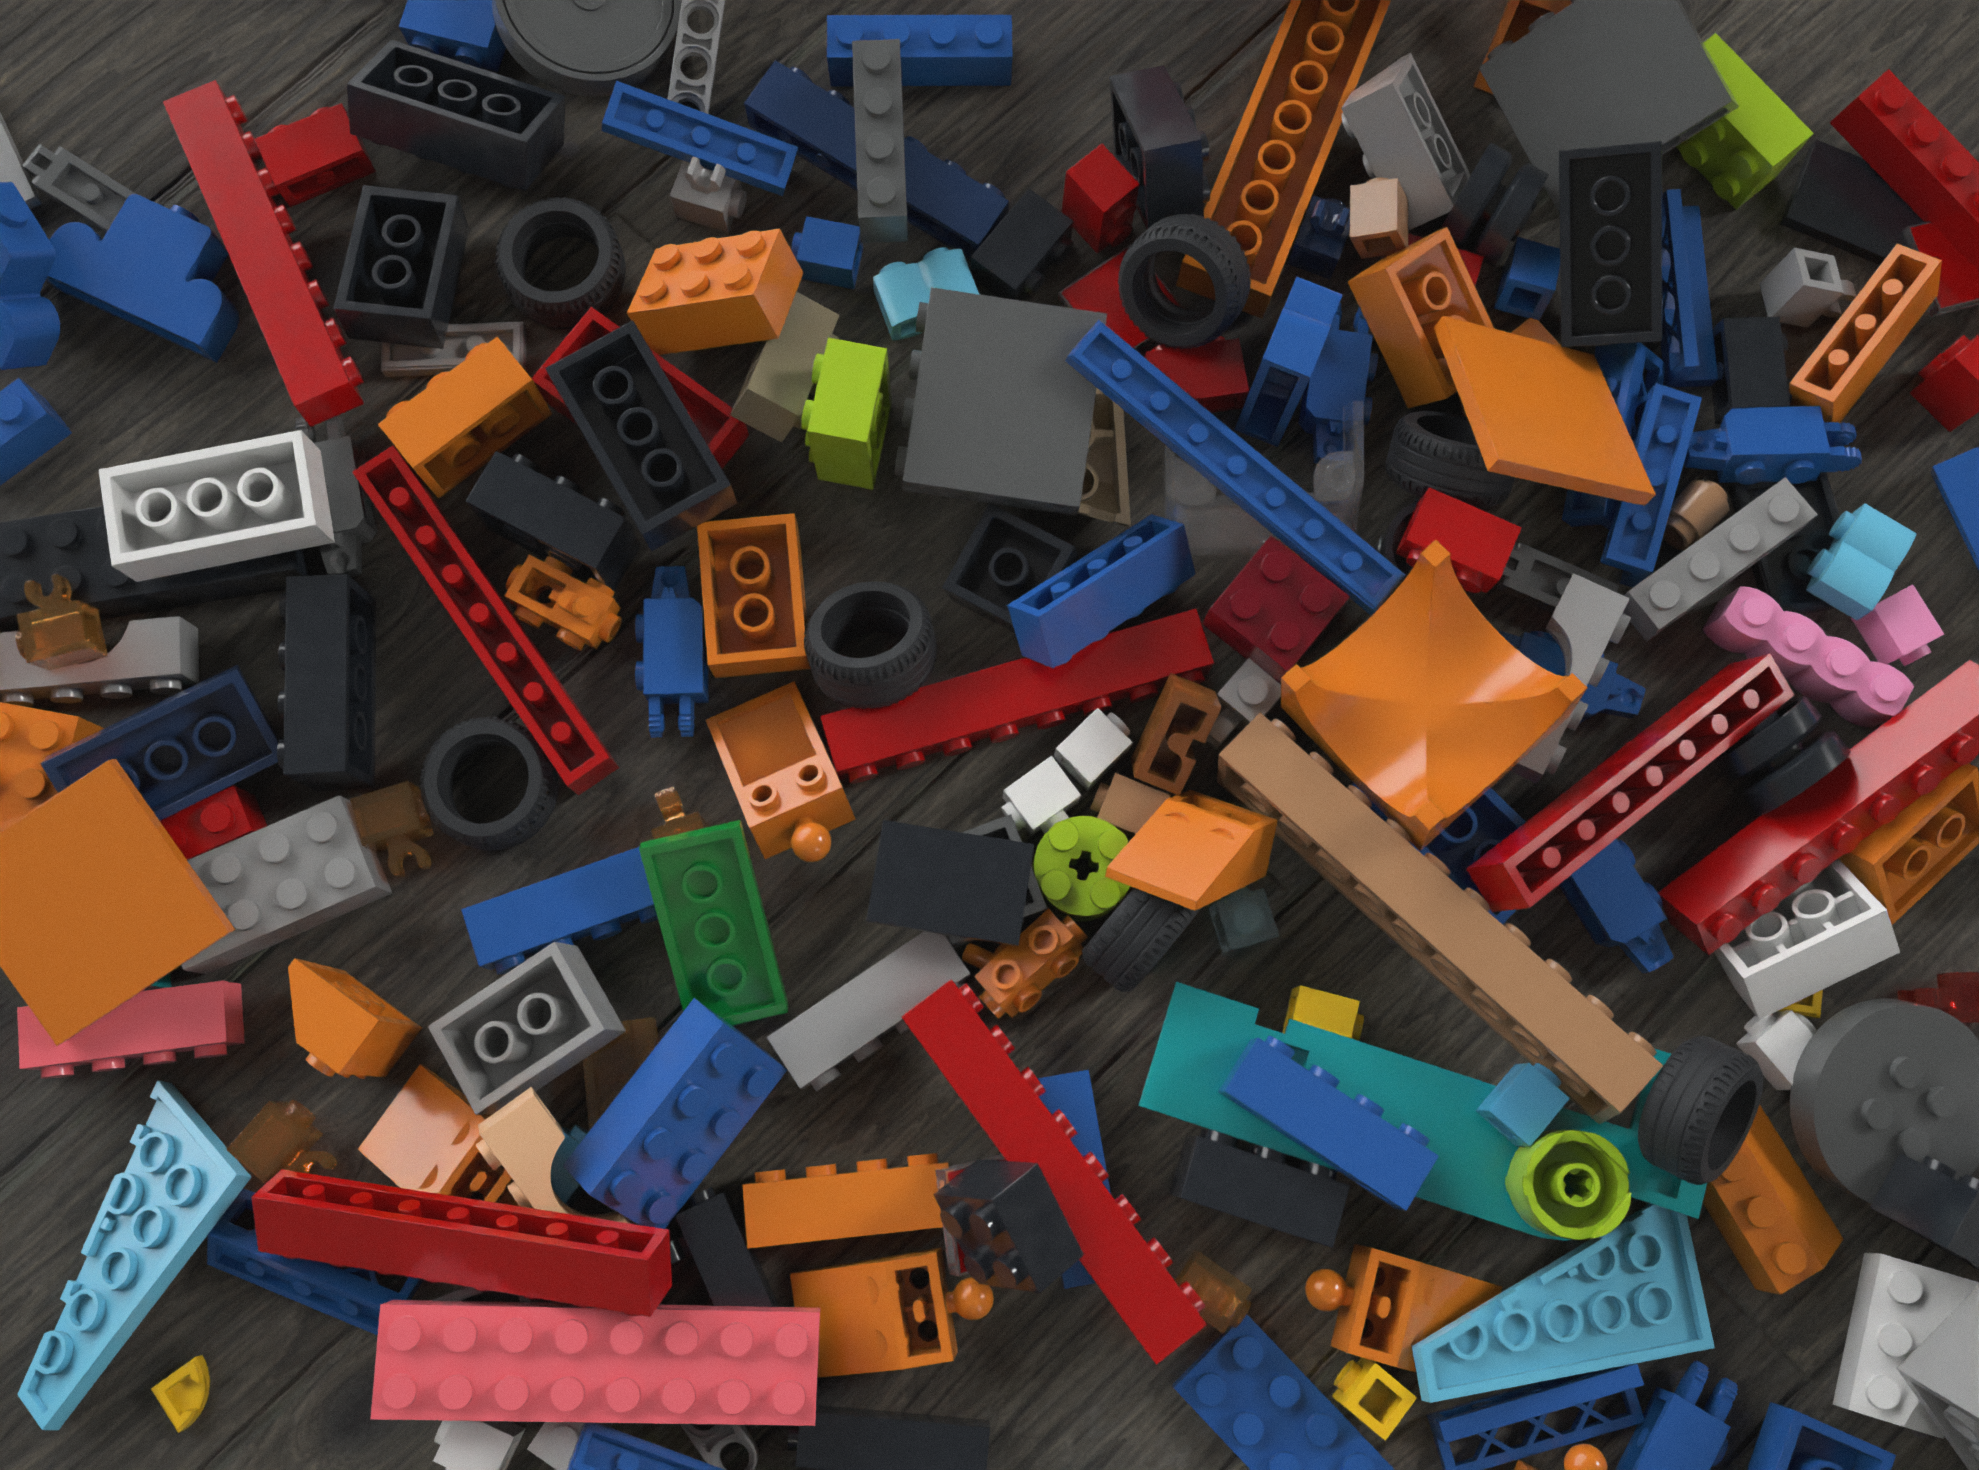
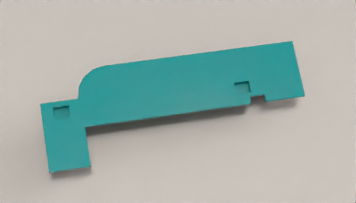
[1138,982,1707,1241]

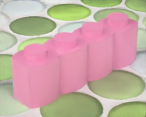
[1703,586,1914,727]

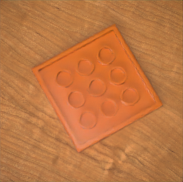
[1434,316,1656,506]
[0,759,235,1046]

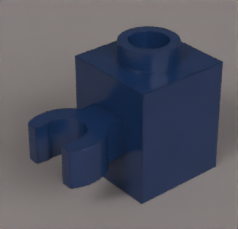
[1287,195,1350,279]

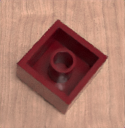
[1202,535,1350,683]

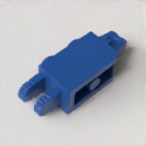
[1298,303,1378,467]
[1684,406,1862,485]
[635,566,709,738]
[1496,629,1646,723]
[1559,839,1674,974]
[1615,1361,1738,1470]

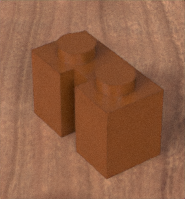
[1130,673,1221,796]

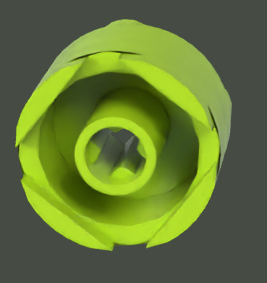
[1032,816,1130,922]
[1505,1130,1632,1240]

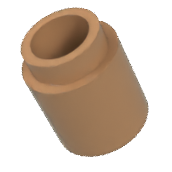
[1662,480,1729,550]

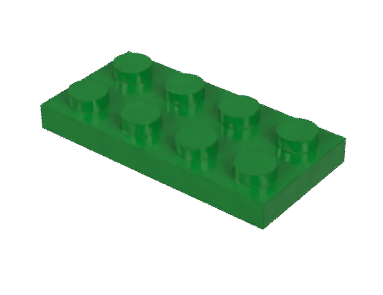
[639,820,788,1025]

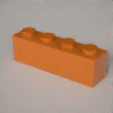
[1789,244,1942,423]
[742,1153,950,1248]

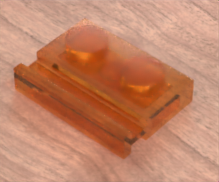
[583,1017,658,1129]

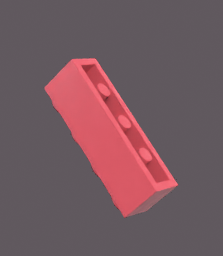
[17,980,245,1079]

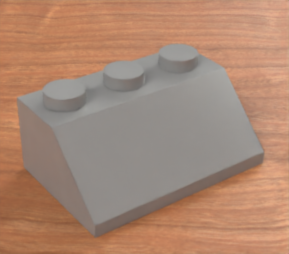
[1341,53,1471,231]

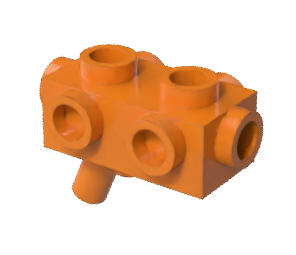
[505,554,622,651]
[962,908,1088,1019]

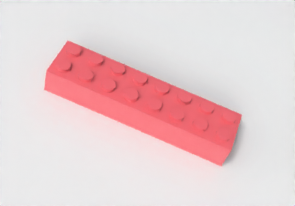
[371,1300,820,1426]

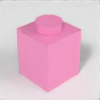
[1851,584,1944,666]

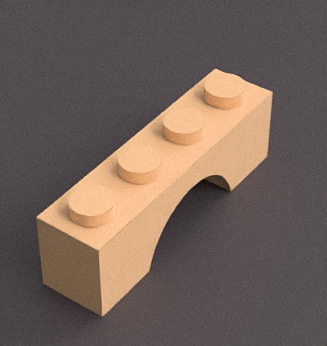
[476,1087,631,1224]

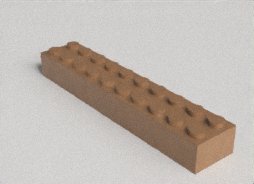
[1217,713,1663,1124]

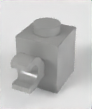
[670,157,747,233]
[1759,248,1857,328]
[1206,658,1281,749]

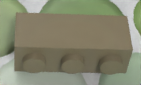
[730,291,839,442]

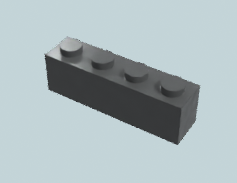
[852,39,908,243]

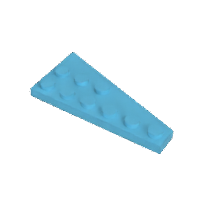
[17,1080,251,1430]
[1412,1204,1715,1403]

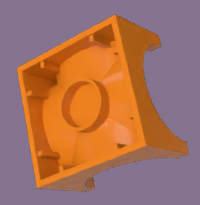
[1281,540,1588,851]

